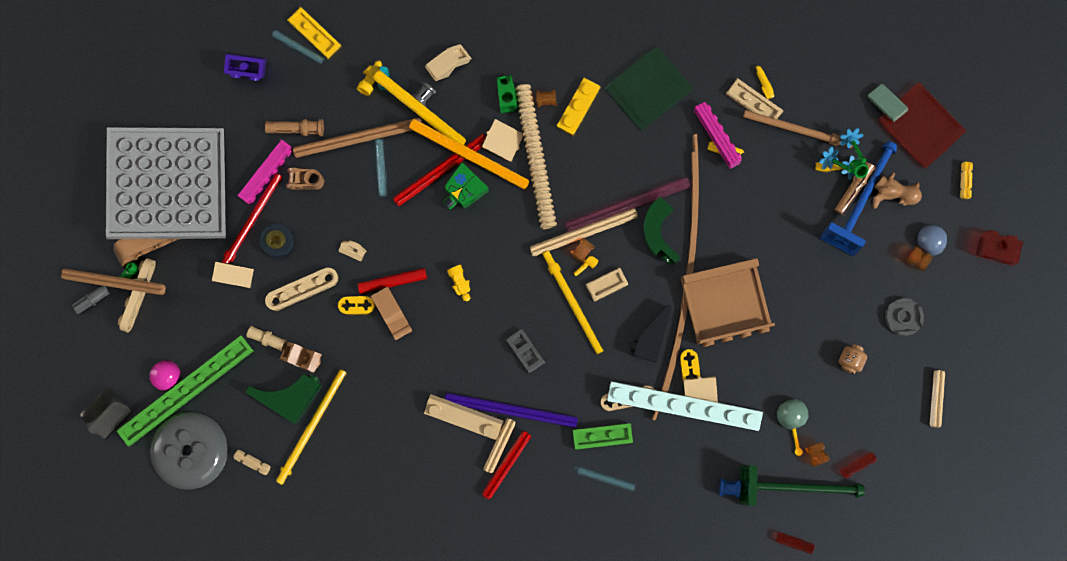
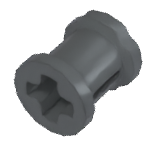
[412,81,436,106]

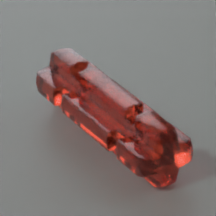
[840,452,877,478]
[776,533,815,554]

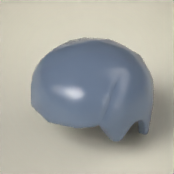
[917,224,947,256]

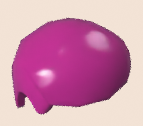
[149,360,181,391]

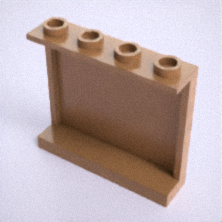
[680,259,775,347]

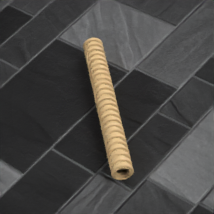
[514,84,557,229]

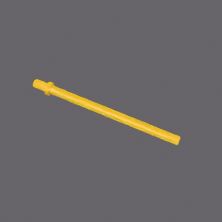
[276,369,346,485]

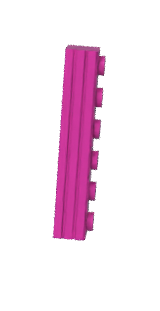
[694,102,742,169]
[238,140,292,204]

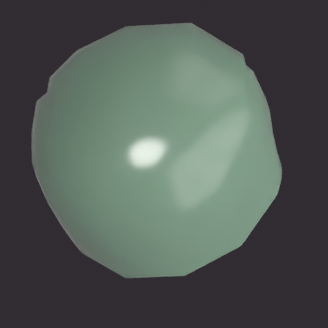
[777,399,809,430]

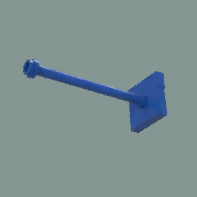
[819,141,897,257]

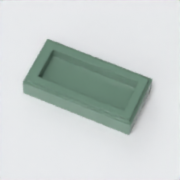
[868,84,908,122]

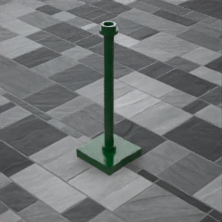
[739,465,865,506]

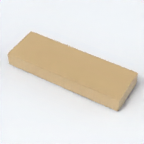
[726,78,783,127]

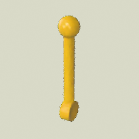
[792,428,803,456]

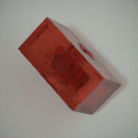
[976,230,1023,266]

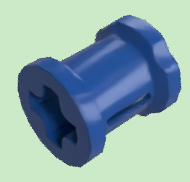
[719,479,741,498]

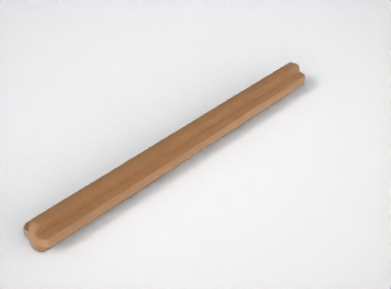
[293,118,422,157]

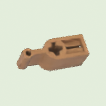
[371,287,412,340]

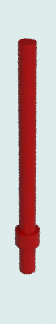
[221,173,282,264]

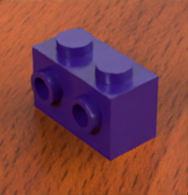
[224,52,267,81]

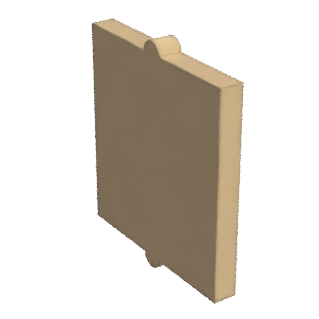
[481,119,523,162]
[684,376,718,402]

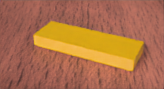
[288,7,341,59]

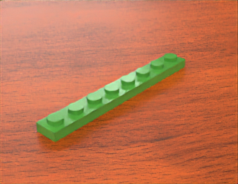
[117,335,254,446]

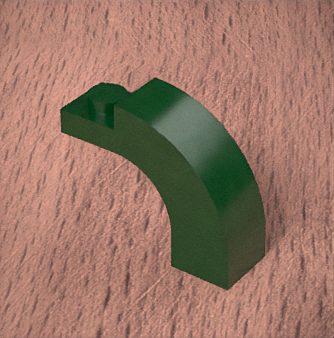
[643,196,680,265]

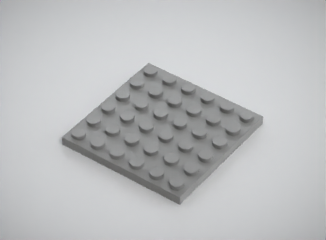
[106,128,226,239]

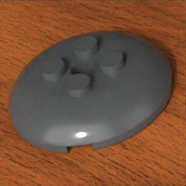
[150,412,228,490]

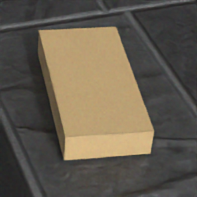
[211,262,254,288]
[586,268,628,302]

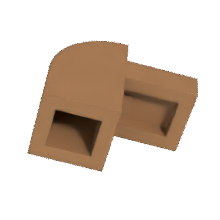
[280,342,322,372]

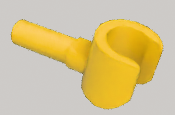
[573,256,599,276]

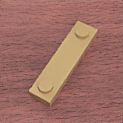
[424,394,503,440]

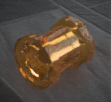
[536,89,556,108]
[570,238,595,263]

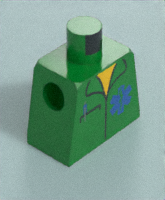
[442,163,489,210]

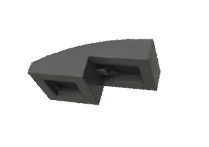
[506,329,545,374]

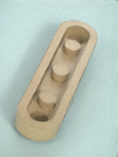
[118,258,156,333]
[265,268,338,311]

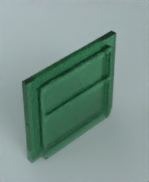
[605,46,694,131]

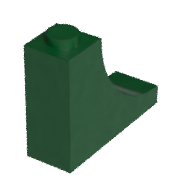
[245,373,322,425]

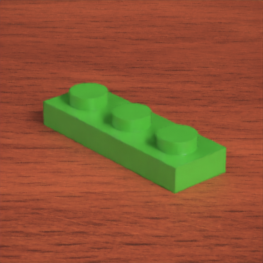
[573,423,633,450]

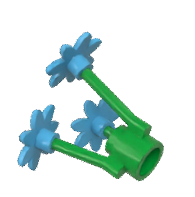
[819,128,869,180]

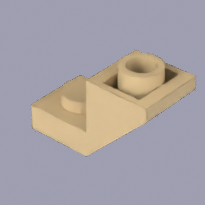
[425,44,471,81]

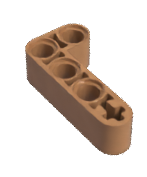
[114,239,178,268]

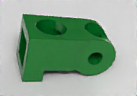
[497,75,517,114]

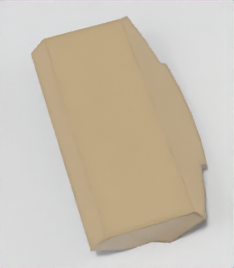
[339,241,367,261]

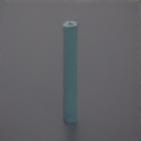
[272,30,324,64]
[375,139,387,197]
[578,467,636,492]

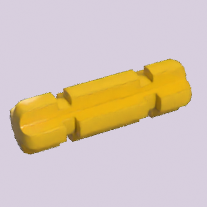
[960,162,973,199]

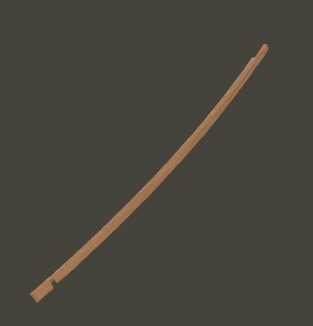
[652,134,699,421]

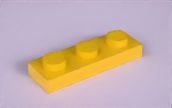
[557,78,601,136]

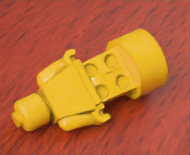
[356,61,382,96]
[447,264,470,302]

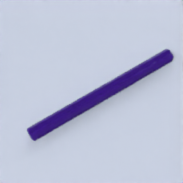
[445,393,578,427]

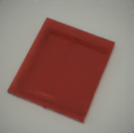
[878,82,966,169]

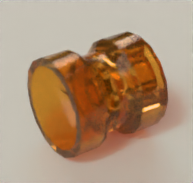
[906,246,933,271]
[805,442,831,467]

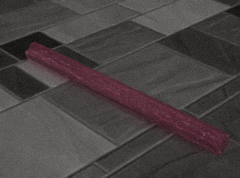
[565,177,690,232]

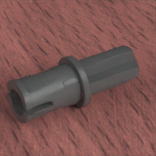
[72,285,110,314]

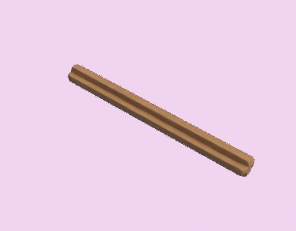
[61,269,166,295]

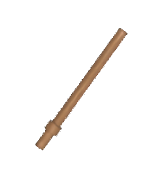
[743,110,853,149]

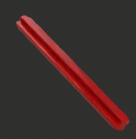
[393,134,486,206]

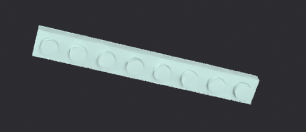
[607,381,763,431]

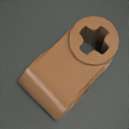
[286,168,324,190]

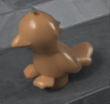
[870,172,922,209]

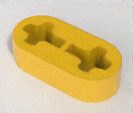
[338,296,375,315]
[680,349,700,382]

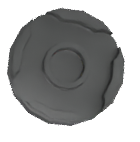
[885,298,924,336]

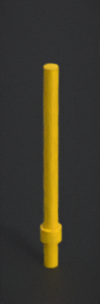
[542,250,603,354]

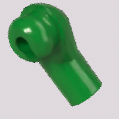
[119,262,139,279]

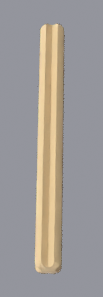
[530,208,638,256]

